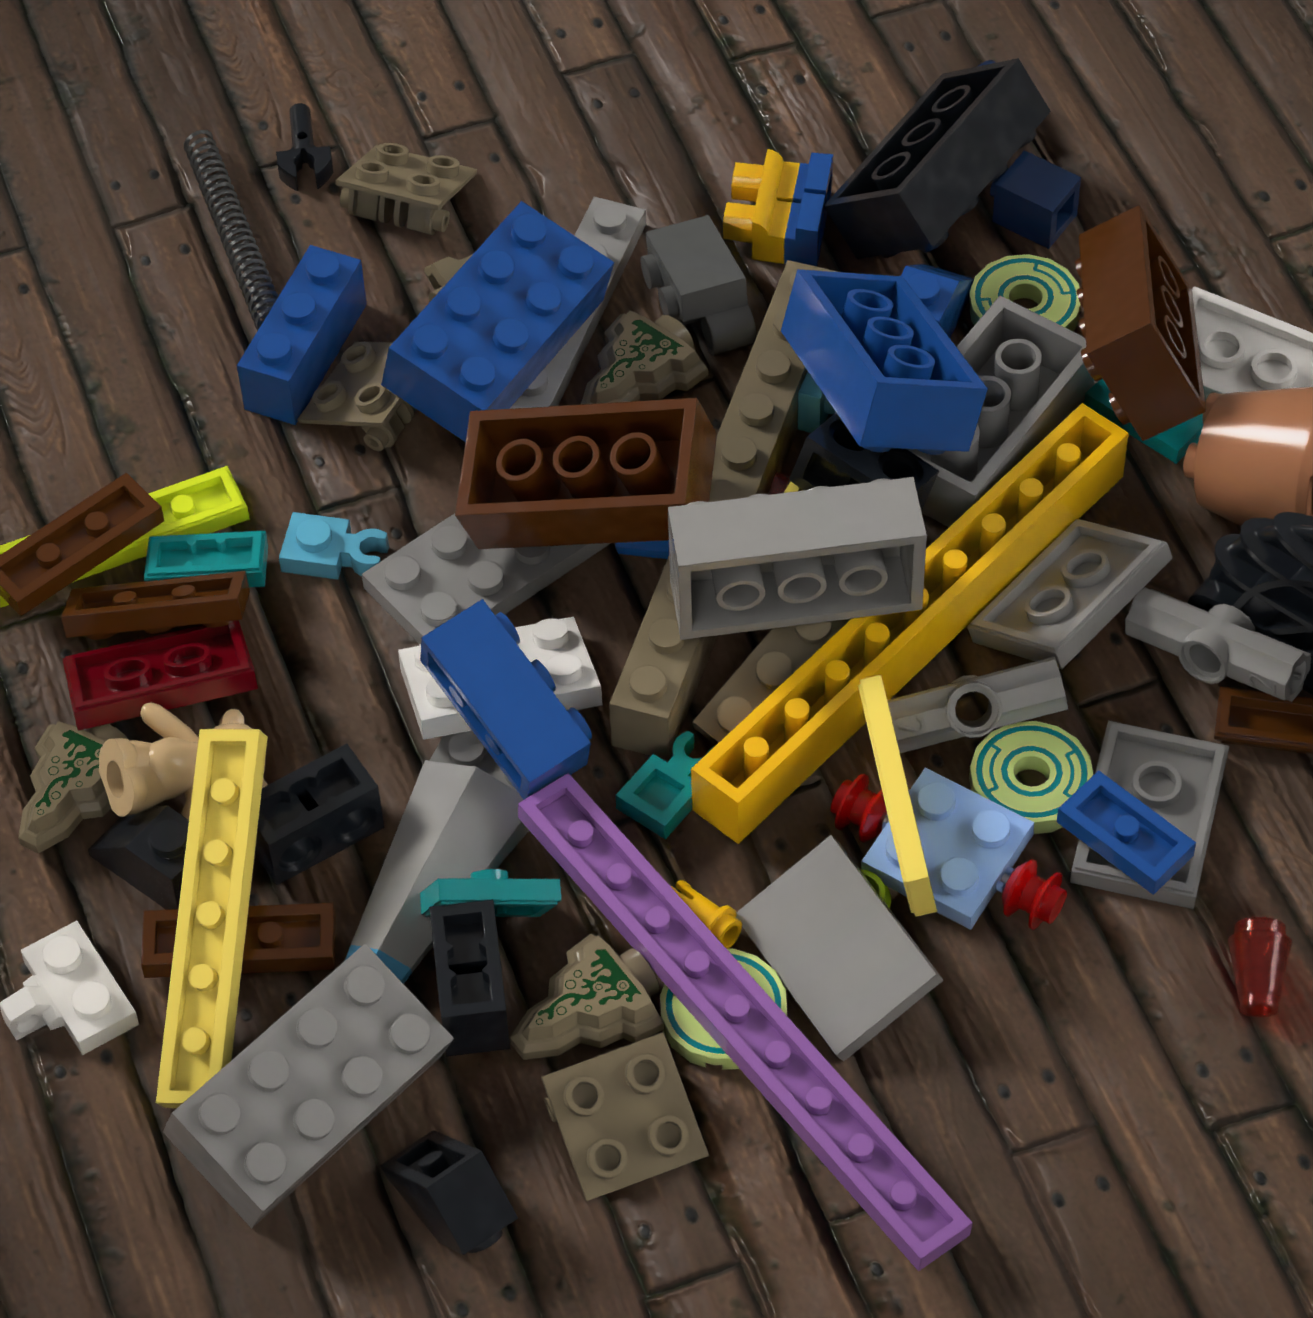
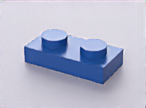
[1057,771,1196,895]

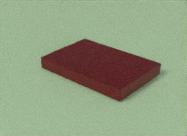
[62,620,258,731]

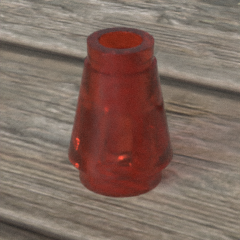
[1228,917,1292,1017]

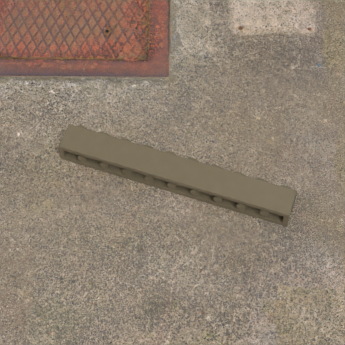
[609,260,838,760]

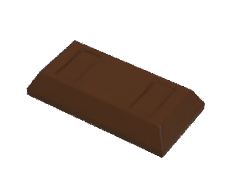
[1214,686,1313,755]

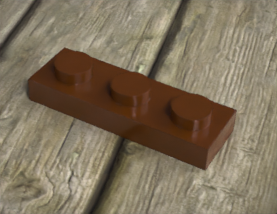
[0,473,164,616]
[61,571,250,640]
[141,902,336,978]

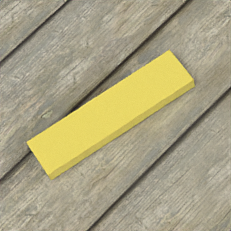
[858,675,937,917]

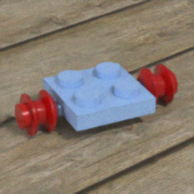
[830,767,1067,930]

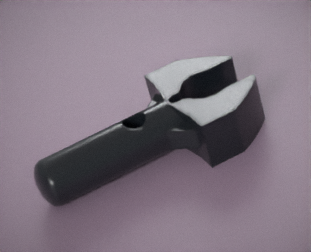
[276,103,333,191]

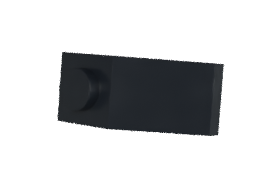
[88,805,189,910]
[380,1130,518,1255]

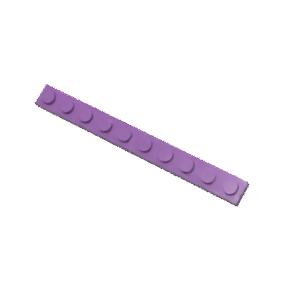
[518,773,973,1271]

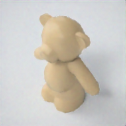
[99,702,268,820]

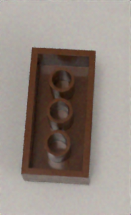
[1075,205,1206,441]
[455,398,717,549]

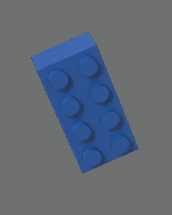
[381,201,615,442]
[781,269,988,455]

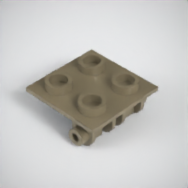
[335,143,477,235]
[297,341,418,451]
[541,1032,709,1202]

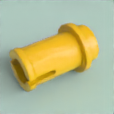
[671,880,742,949]

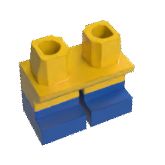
[723,149,833,267]

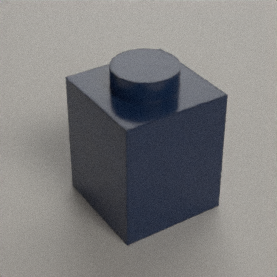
[990,150,1081,249]

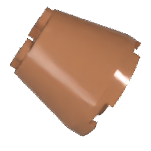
[1183,387,1313,526]

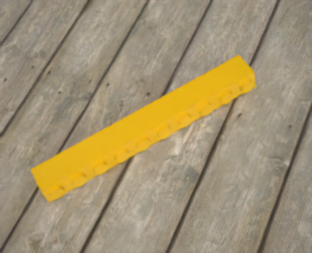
[691,403,1129,844]

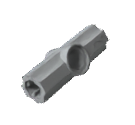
[1125,587,1311,702]
[888,656,1068,753]

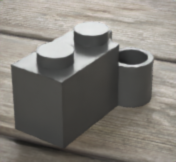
[640,215,757,356]

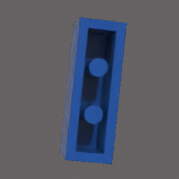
[237,245,367,425]
[420,599,592,800]

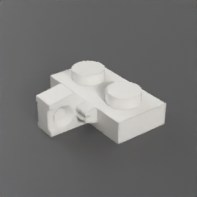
[0,920,139,1055]

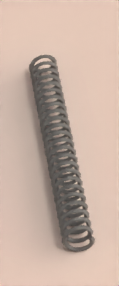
[184,130,278,330]

